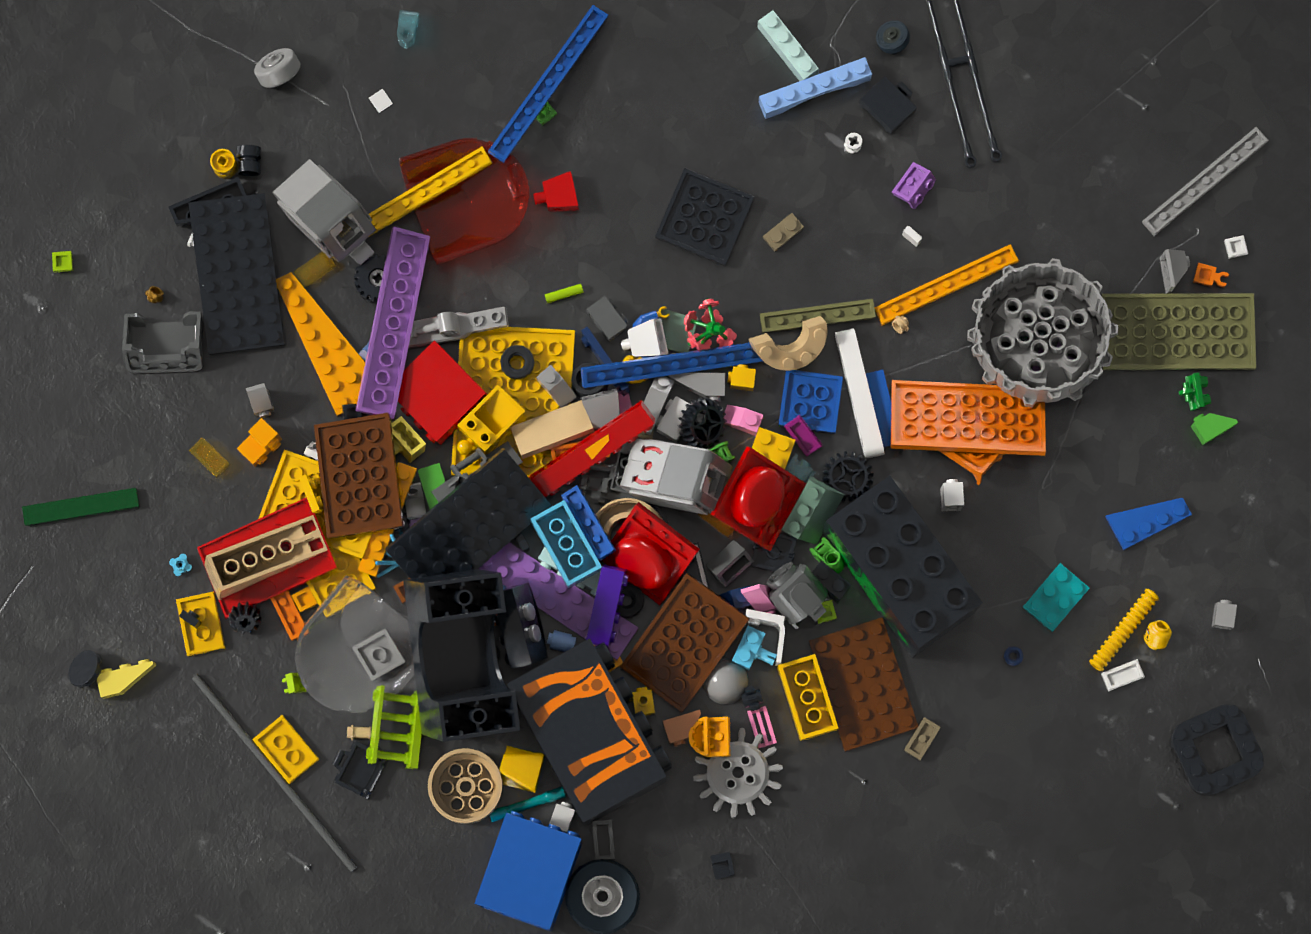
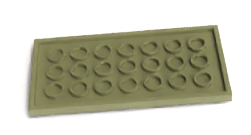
[1101,293,1256,370]

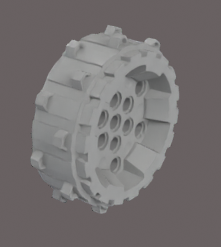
[967,258,1118,407]

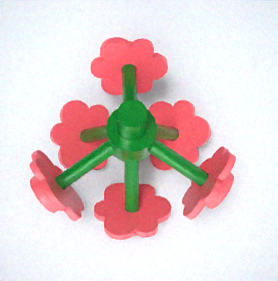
[684,299,737,351]

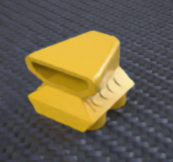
[499,746,545,793]

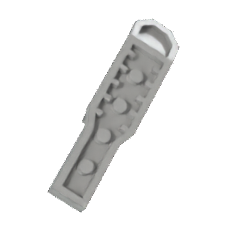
[408,307,509,349]

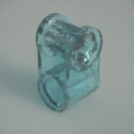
[397,10,419,48]

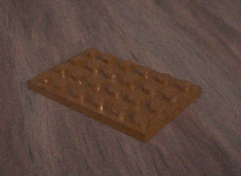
[314,413,404,539]
[620,573,750,712]
[809,617,918,751]

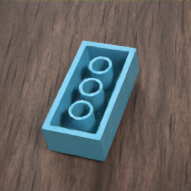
[531,500,602,589]

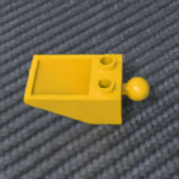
[457,385,525,456]

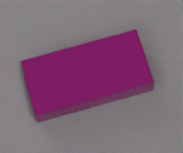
[784,415,822,457]

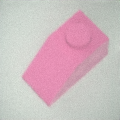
[723,405,763,436]

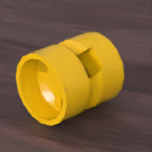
[210,149,237,179]

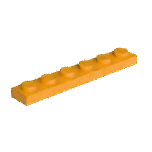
[358,462,417,577]

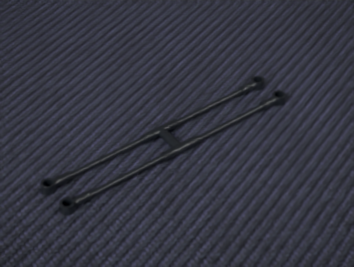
[927,0,1002,168]

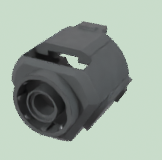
[767,562,830,629]

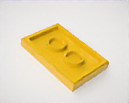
[176,591,226,656]
[252,715,320,784]

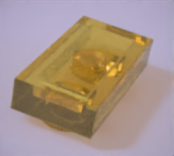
[294,251,336,288]
[189,437,230,478]

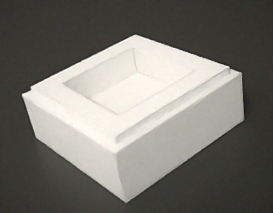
[902,226,922,247]
[1224,235,1248,259]

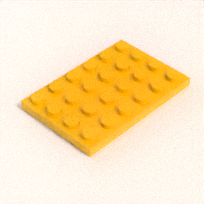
[258,449,373,559]

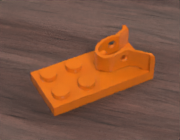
[939,451,1003,485]

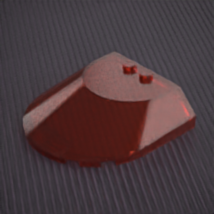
[399,138,529,265]

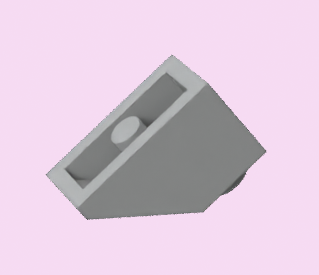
[536,365,577,408]
[246,383,275,418]

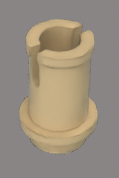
[347,725,371,740]

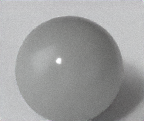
[703,658,749,705]

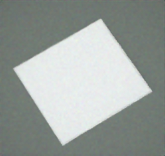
[369,89,393,113]

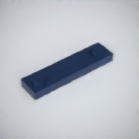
[581,326,630,397]

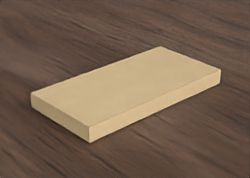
[511,400,594,459]

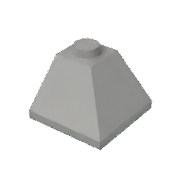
[1160,249,1190,294]

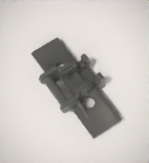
[431,441,523,502]
[559,463,638,505]

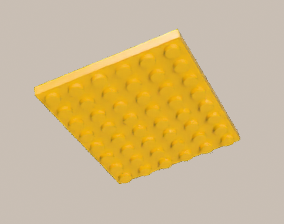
[451,327,575,476]

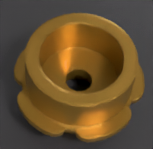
[145,286,164,303]

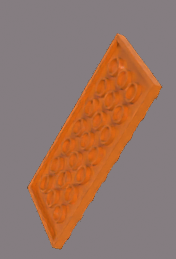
[891,380,1046,456]

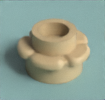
[892,316,909,334]

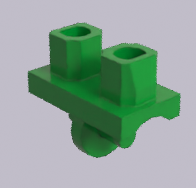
[1178,373,1211,411]

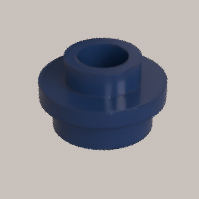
[1004,646,1023,666]

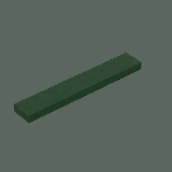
[22,488,140,526]

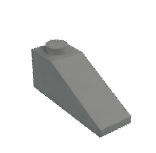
[667,373,725,402]
[643,376,675,435]

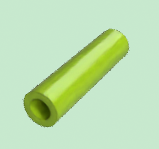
[545,284,584,303]

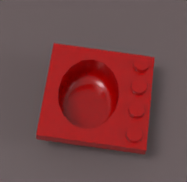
[711,447,806,551]
[602,502,700,605]

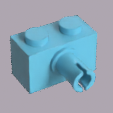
[732,626,777,671]

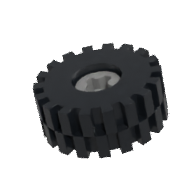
[354,254,386,304]

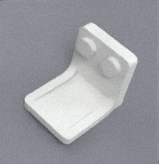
[745,609,785,666]

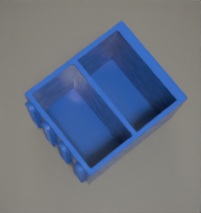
[474,811,583,932]

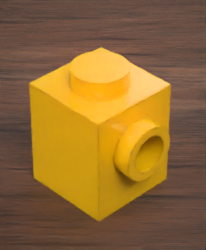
[727,364,756,391]
[632,687,655,716]

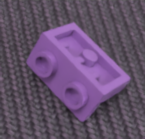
[892,162,936,209]

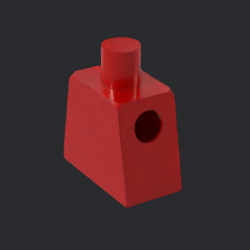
[533,171,579,212]

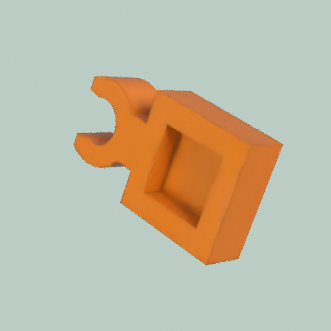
[1193,263,1229,287]

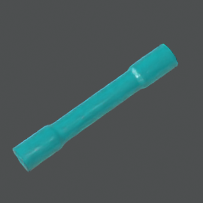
[490,786,566,822]

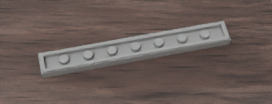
[1142,126,1269,236]

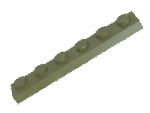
[760,299,876,334]

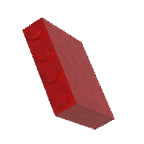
[398,340,488,445]

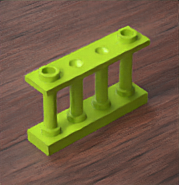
[366,685,422,769]

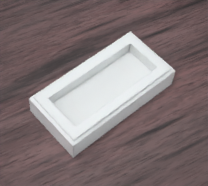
[1101,659,1145,691]

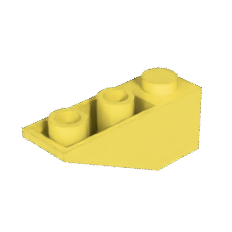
[97,659,156,699]

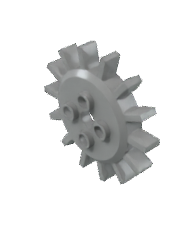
[693,728,783,818]

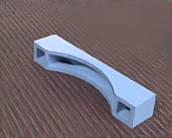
[759,57,872,119]

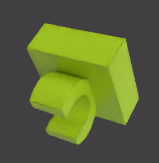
[282,672,306,693]

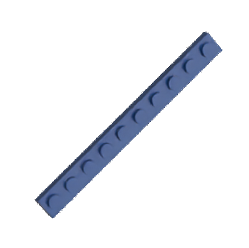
[488,5,608,163]
[581,343,763,388]

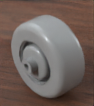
[254,48,300,88]

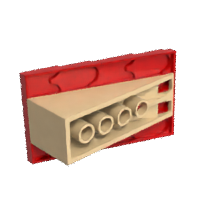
[197,497,337,619]

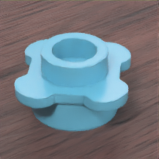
[169,554,192,576]

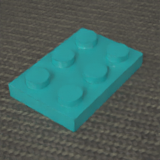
[1023,563,1089,632]

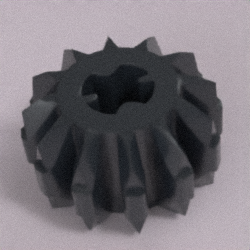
[229,601,262,635]

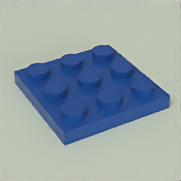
[778,370,843,434]

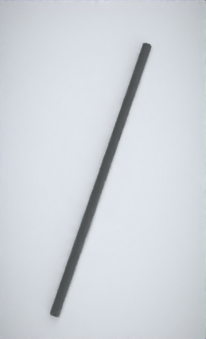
[192,674,357,872]

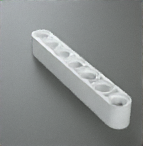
[835,328,885,459]

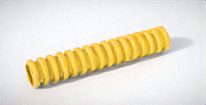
[1089,589,1159,672]

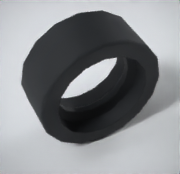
[571,362,609,398]

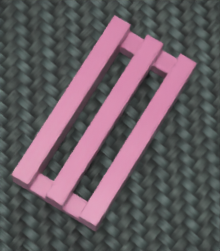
[747,706,777,749]

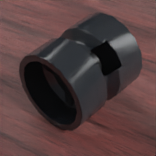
[236,145,261,176]

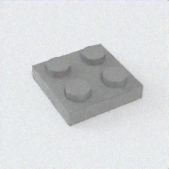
[352,628,406,681]

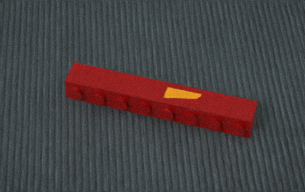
[528,400,655,497]

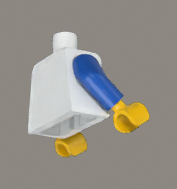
[621,306,676,359]

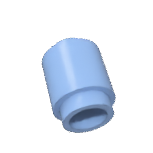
[547,630,576,652]

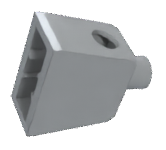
[581,388,620,429]

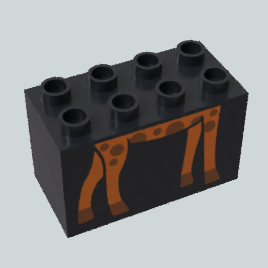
[507,638,672,827]

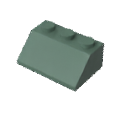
[782,476,844,544]

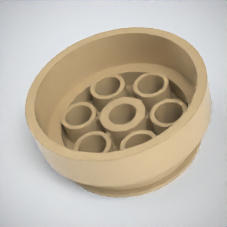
[428,748,503,824]

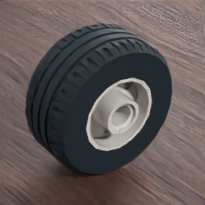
[565,859,640,934]

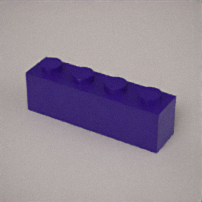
[586,564,629,647]

